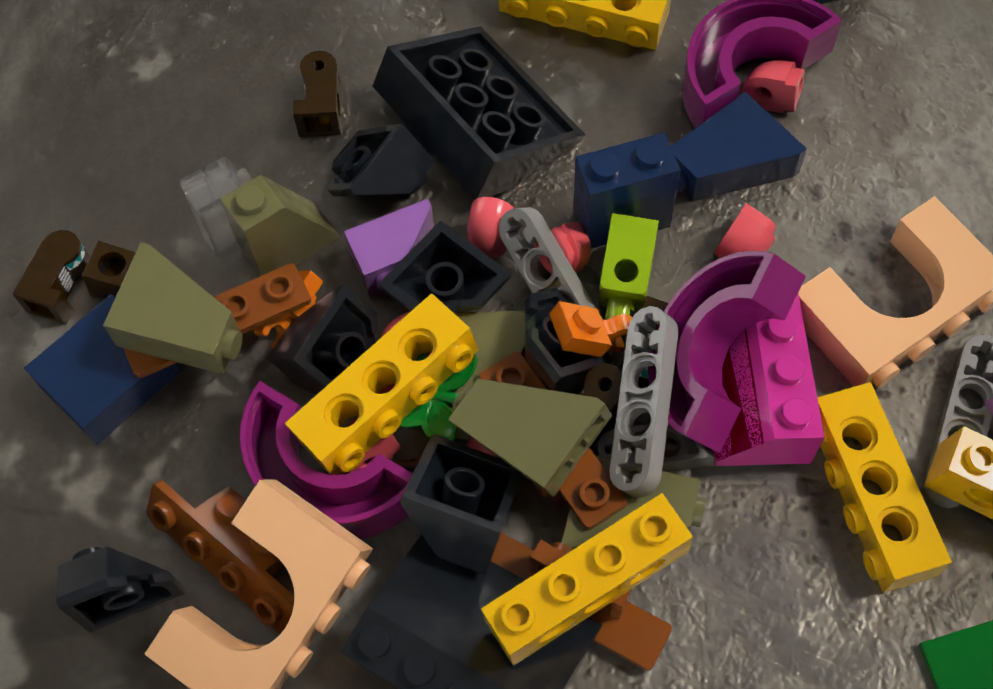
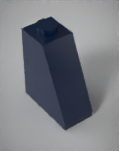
[671,92,807,201]

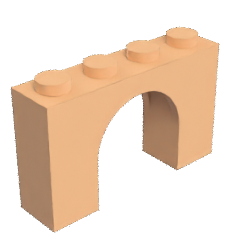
[798,196,993,388]
[145,479,373,689]

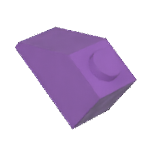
[344,199,434,296]

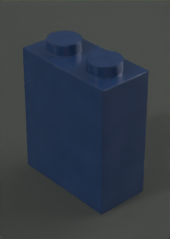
[573,132,681,249]
[24,294,182,445]

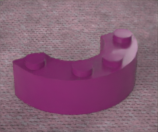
[682,0,842,128]
[648,251,806,453]
[240,381,412,539]

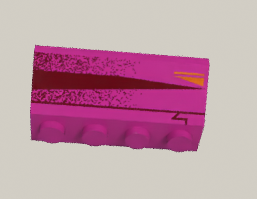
[712,294,825,466]

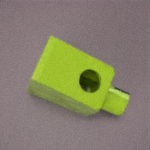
[599,213,659,320]

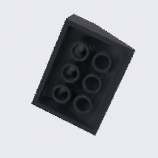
[372,26,586,199]
[340,534,603,689]

